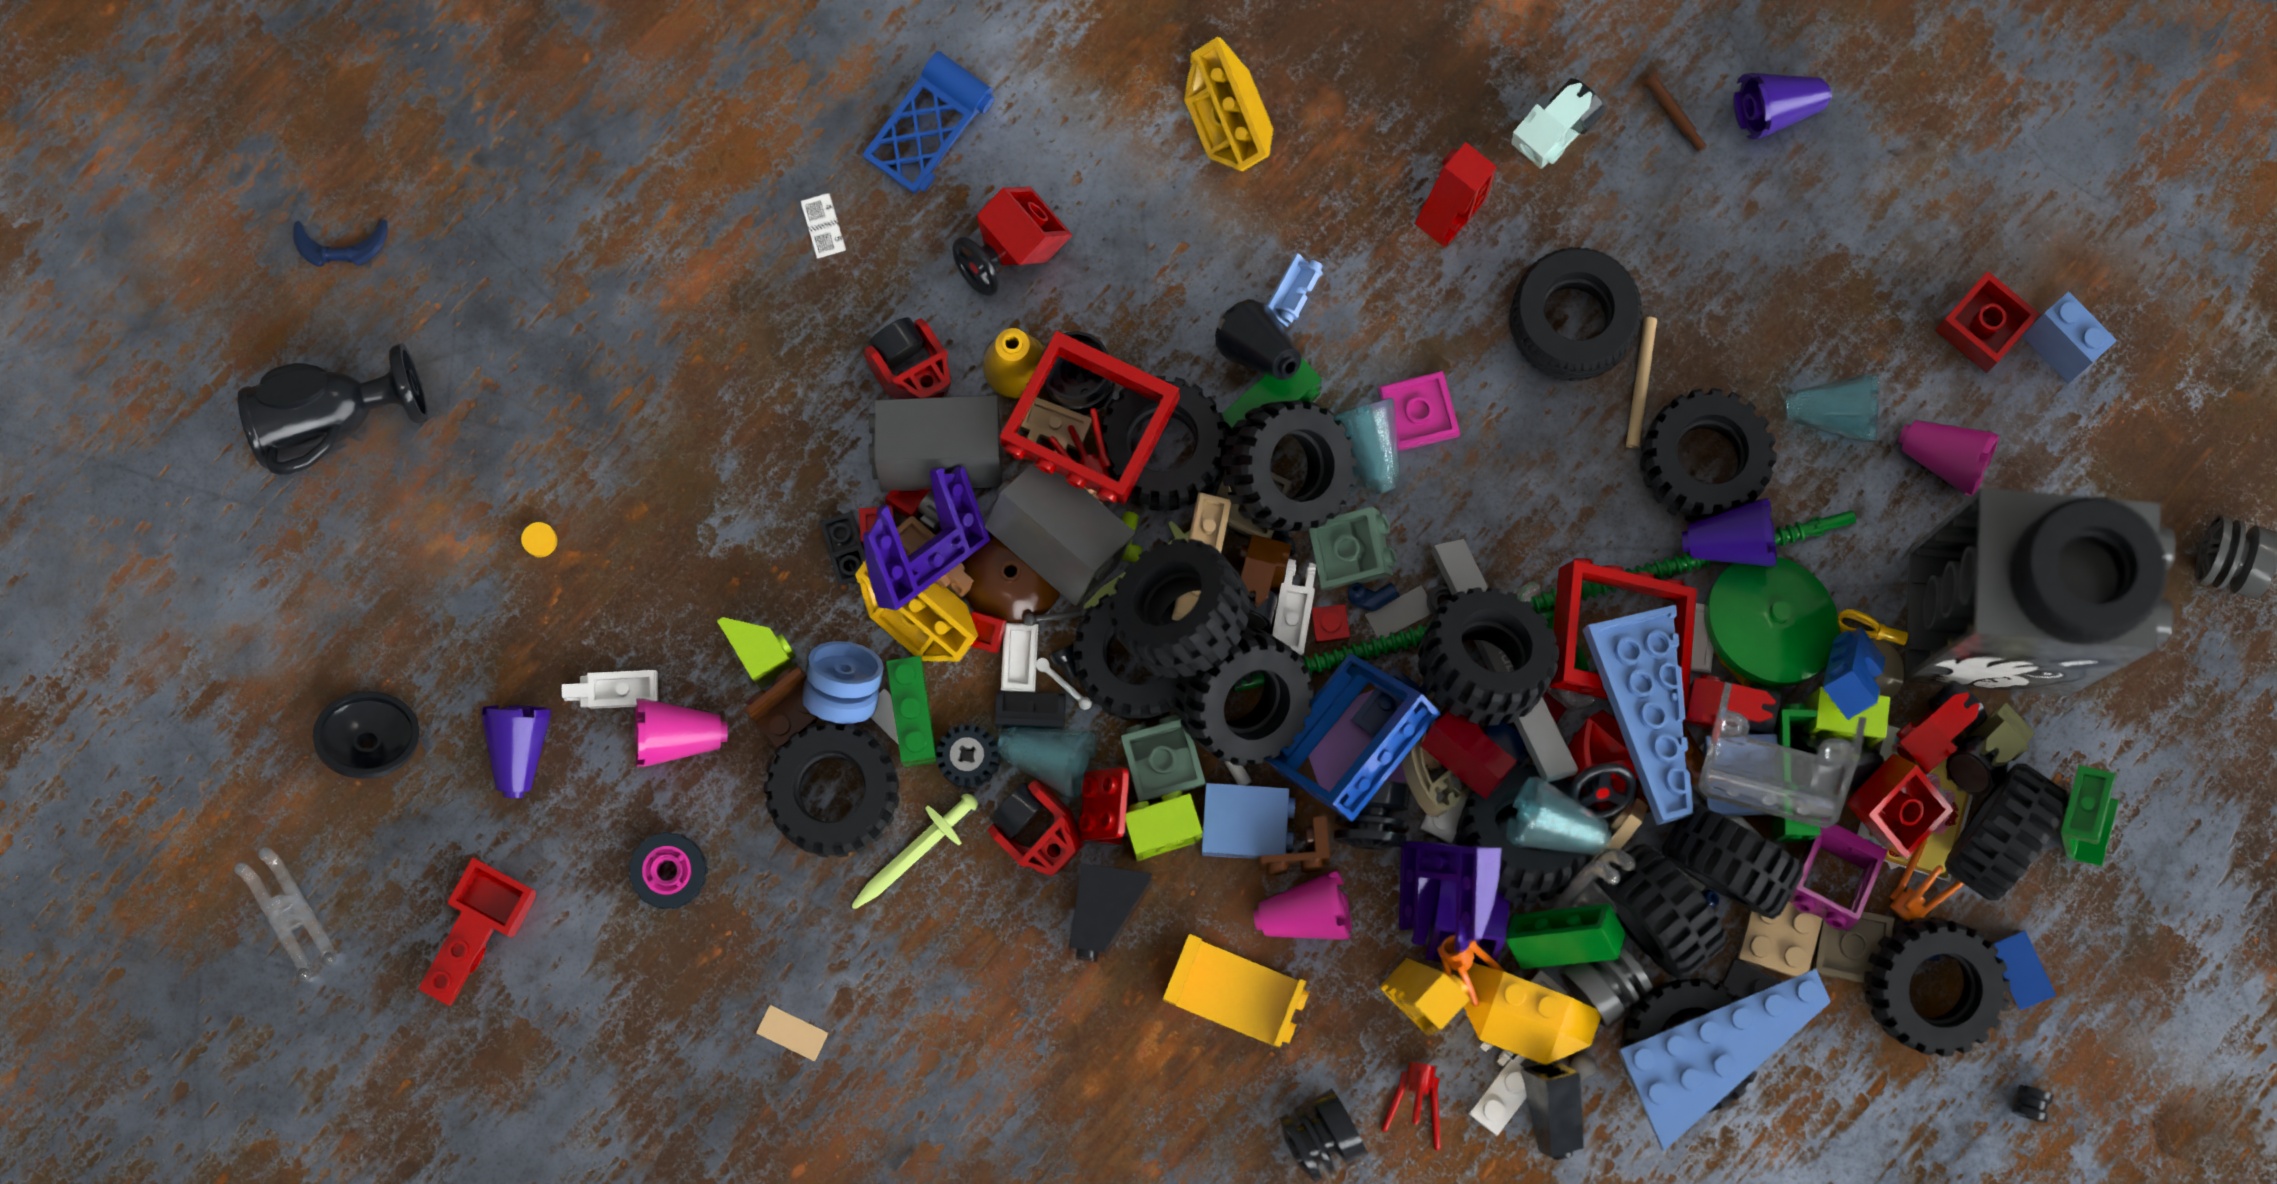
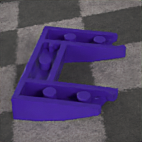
[863,466,990,611]
[1399,841,1502,951]

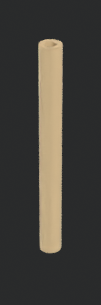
[1626,317,1657,449]

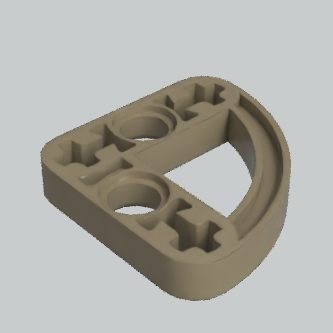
[1402,694,1473,817]

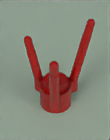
[1049,408,1111,490]
[1381,1062,1441,1151]

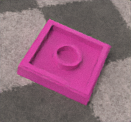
[1377,371,1460,452]

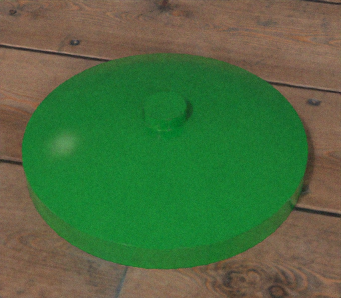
[1704,557,1839,687]

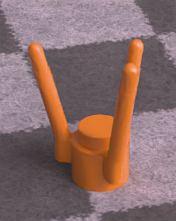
[1889,839,1964,922]
[1437,935,1506,1007]

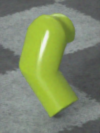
[1121,511,1142,563]

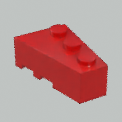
[1414,142,1497,248]

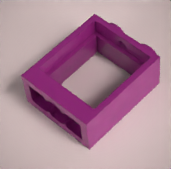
[1789,818,1888,931]

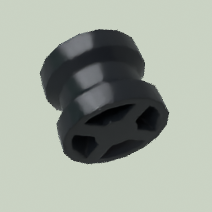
[2012,1085,2054,1123]

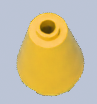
[983,328,1045,399]

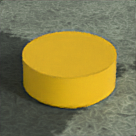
[521,522,557,557]

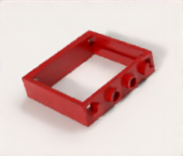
[1000,330,1180,505]
[1548,558,1697,708]

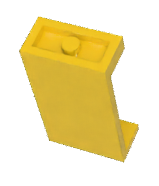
[1163,934,1309,1048]

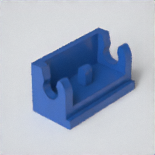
[1993,930,2056,1011]

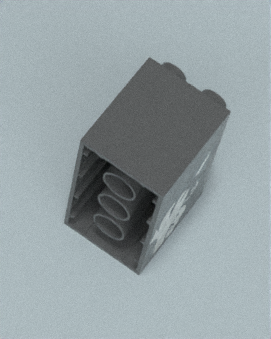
[1903,488,2175,697]

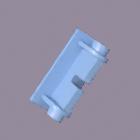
[1267,253,1323,327]

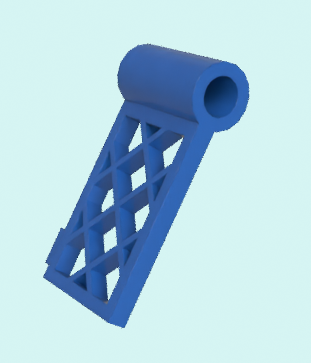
[862,51,995,195]

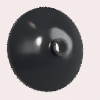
[313,691,420,779]

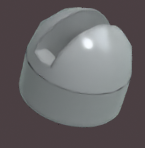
[1569,1055,1600,1082]

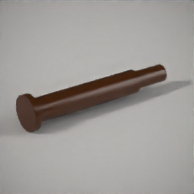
[1642,72,1707,152]

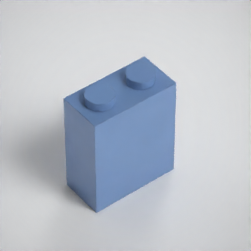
[2022,291,2117,384]
[1202,783,1295,859]

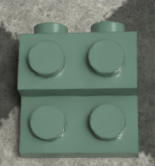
[1309,507,1397,591]
[1121,715,1206,803]

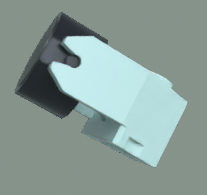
[1511,78,1605,169]

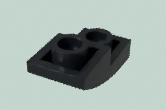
[819,511,865,586]

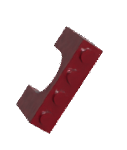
[1420,666,1567,800]

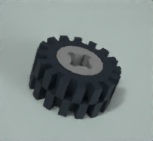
[936,724,999,789]

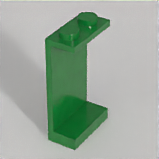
[1771,704,1821,843]
[2061,765,2119,867]

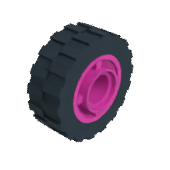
[628,832,708,910]

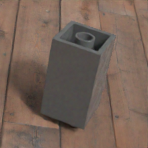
[868,395,1003,492]
[985,460,1136,606]

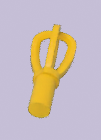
[1838,609,1908,645]

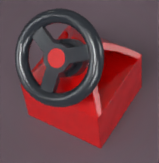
[952,186,1073,296]
[1562,709,1638,821]

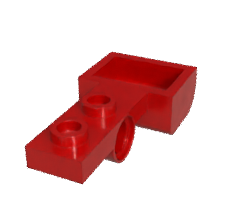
[418,857,536,1006]

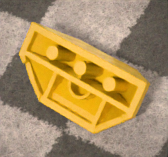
[1184,37,1273,171]
[855,560,978,662]
[1463,963,1601,1065]

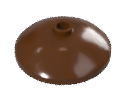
[963,532,1060,624]

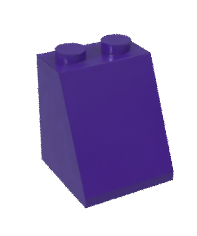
[1425,880,1510,968]

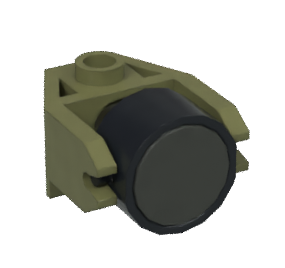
[1946,702,2035,796]

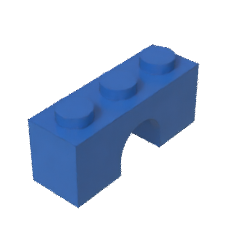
[1823,627,1886,720]

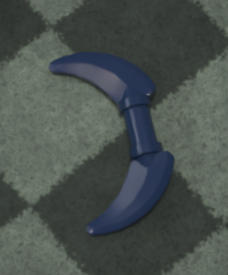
[293,219,388,267]

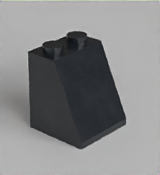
[1069,863,1152,962]

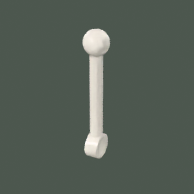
[1036,658,1092,710]

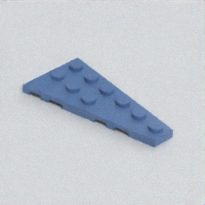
[1582,605,1693,825]
[1618,969,1831,1151]

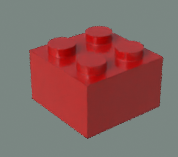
[1935,271,2040,373]
[1846,753,1954,859]

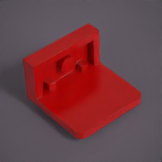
[1079,767,1129,845]

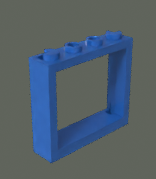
[1263,653,1440,822]

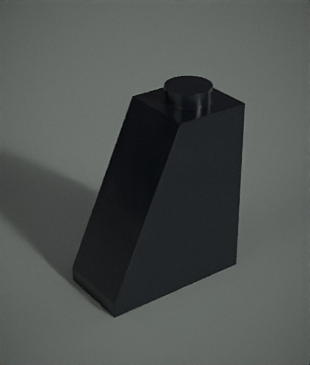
[1521,1061,1584,1160]

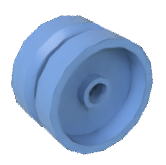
[802,641,884,724]

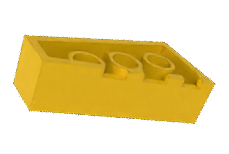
[1378,958,1471,1037]

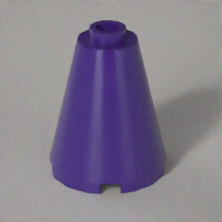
[1733,73,1831,140]
[1682,498,1777,567]
[481,705,551,798]

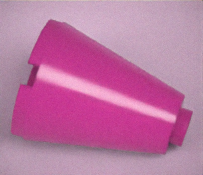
[1898,420,1999,496]
[635,698,728,767]
[1253,870,1352,940]

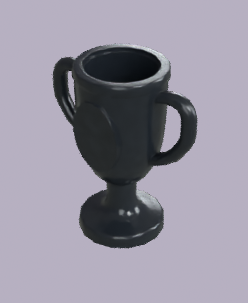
[237,343,428,475]

